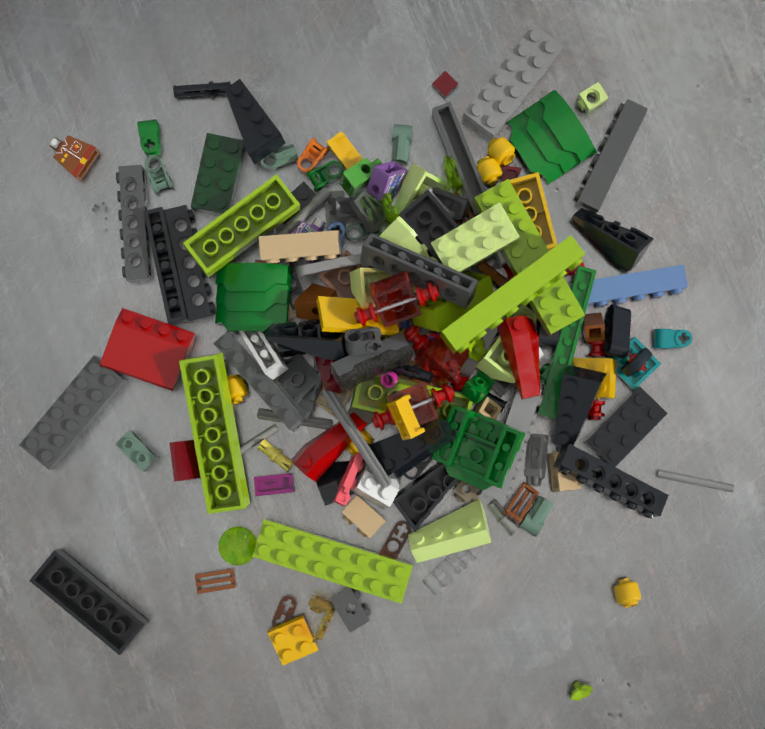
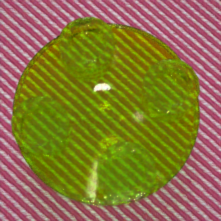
[443,155,463,192]
[382,192,399,225]
[218,527,256,566]

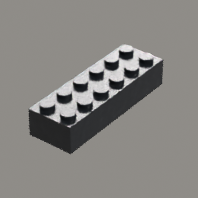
[29,548,149,655]

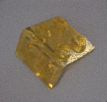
[308,593,335,643]

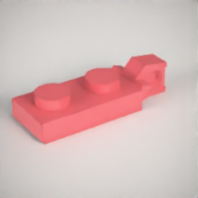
[333,452,364,507]

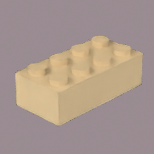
[259,230,342,263]

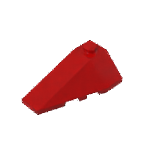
[497,315,540,400]
[292,412,367,482]

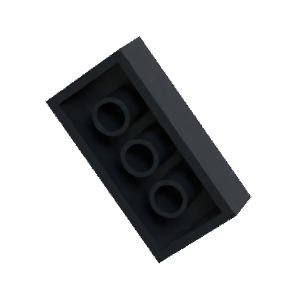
[398,190,459,264]
[583,386,668,467]

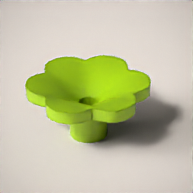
[466,339,485,361]
[570,682,593,701]

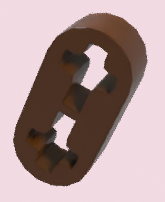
[272,595,297,627]

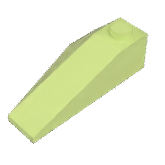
[388,163,451,226]

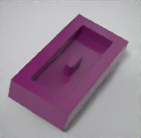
[254,473,294,496]

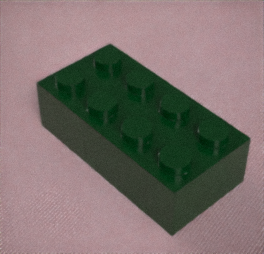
[190,133,246,216]

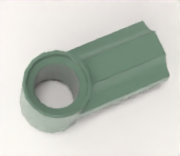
[391,124,413,163]
[260,144,298,172]
[519,495,554,537]

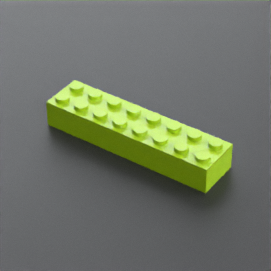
[473,179,585,336]
[440,235,585,354]
[179,352,250,514]
[252,519,414,604]

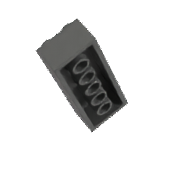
[19,355,128,470]

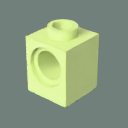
[577,82,609,114]

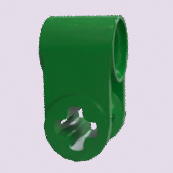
[137,119,161,156]
[306,160,344,192]

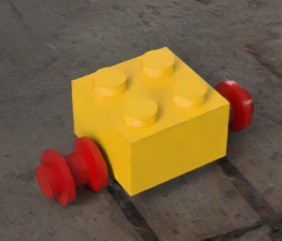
[573,341,617,420]

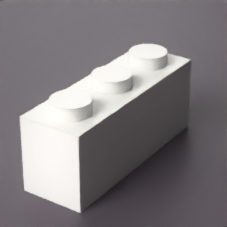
[239,331,288,380]

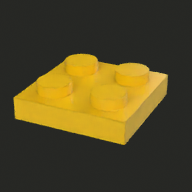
[267,615,318,666]

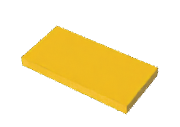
[316,296,399,336]

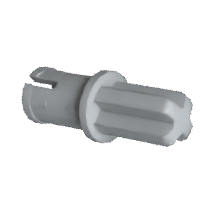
[488,500,520,536]

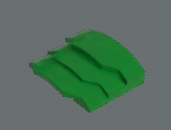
[507,90,597,185]
[215,263,292,332]
[432,404,526,490]

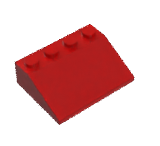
[100,308,195,391]

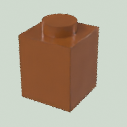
[582,312,605,342]

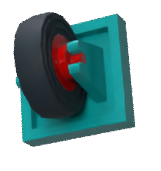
[611,336,661,391]

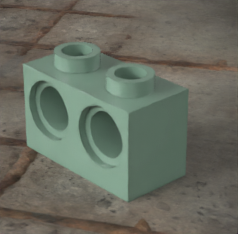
[115,430,159,472]

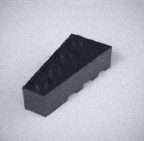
[224,79,285,165]
[553,365,607,446]
[369,419,457,479]
[393,462,458,532]

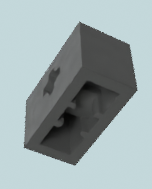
[330,587,371,632]

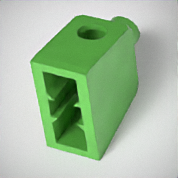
[339,158,382,197]

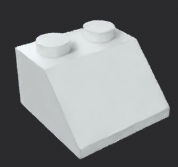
[352,462,401,509]

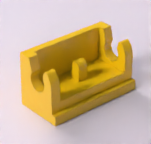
[326,132,363,170]
[387,394,425,440]

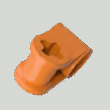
[297,137,330,176]

